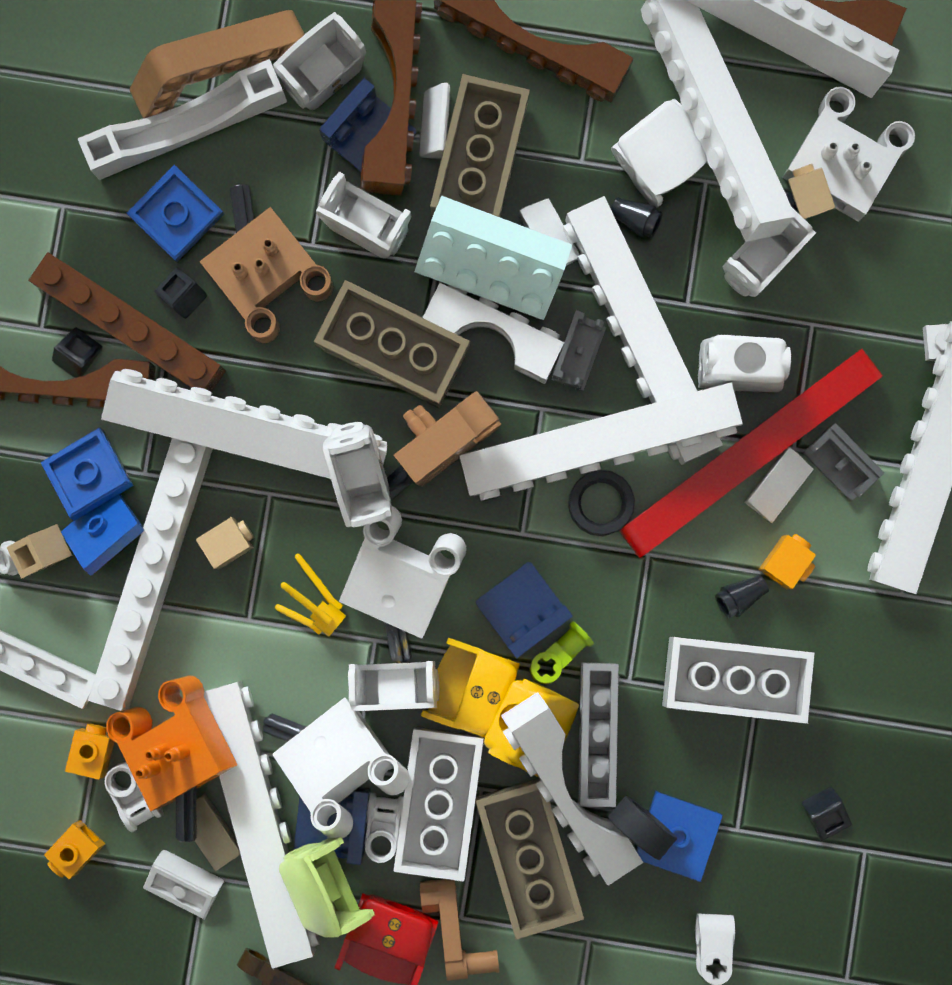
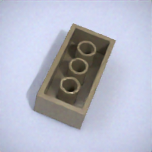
[430,74,530,218]
[314,280,470,408]
[475,778,584,940]

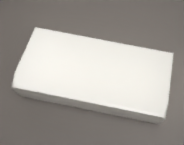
[419,83,450,159]
[519,198,580,266]
[744,447,814,523]
[143,850,224,920]

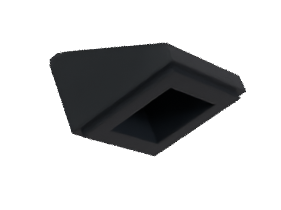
[154,267,207,319]
[52,327,103,378]
[802,787,852,841]

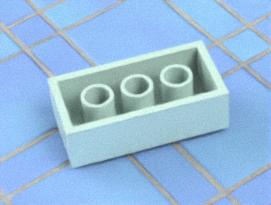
[414,196,572,320]

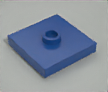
[127,165,224,262]
[41,427,134,521]
[61,494,144,576]
[636,791,723,882]

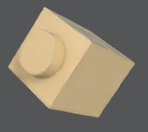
[787,164,835,219]
[196,517,254,570]
[7,524,72,579]

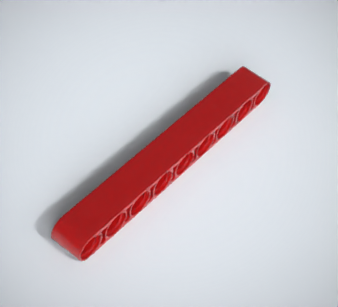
[619,349,883,558]

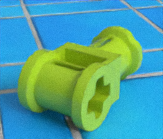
[530,621,594,684]

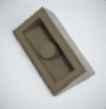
[195,793,241,871]

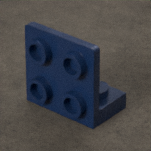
[319,78,417,172]
[476,562,573,659]
[294,788,371,865]

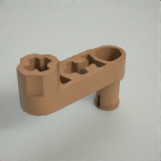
[420,879,500,981]

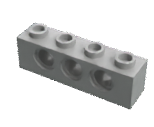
[578,663,619,807]

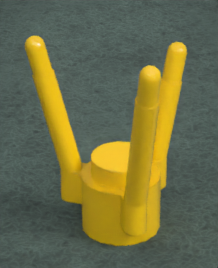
[275,554,346,637]

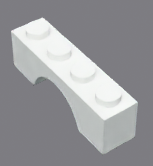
[423,283,564,384]

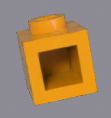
[758,534,816,590]
[65,724,115,780]
[44,820,105,879]

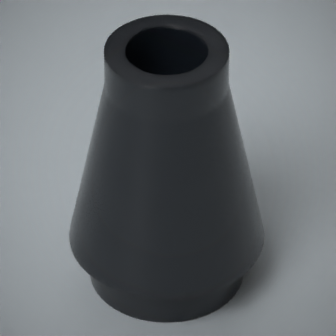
[611,197,663,238]
[715,574,769,619]

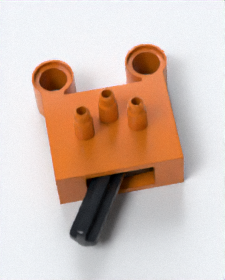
[106,675,238,842]

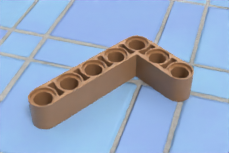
[129,10,305,119]

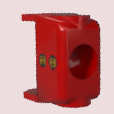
[334,893,439,985]

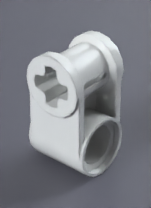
[104,762,164,832]
[365,792,404,863]
[695,914,735,985]

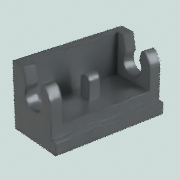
[551,310,606,391]
[802,423,884,502]

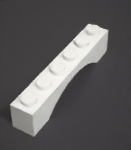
[78,59,287,180]
[501,692,643,885]

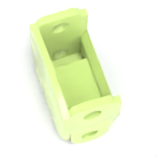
[279,837,375,937]

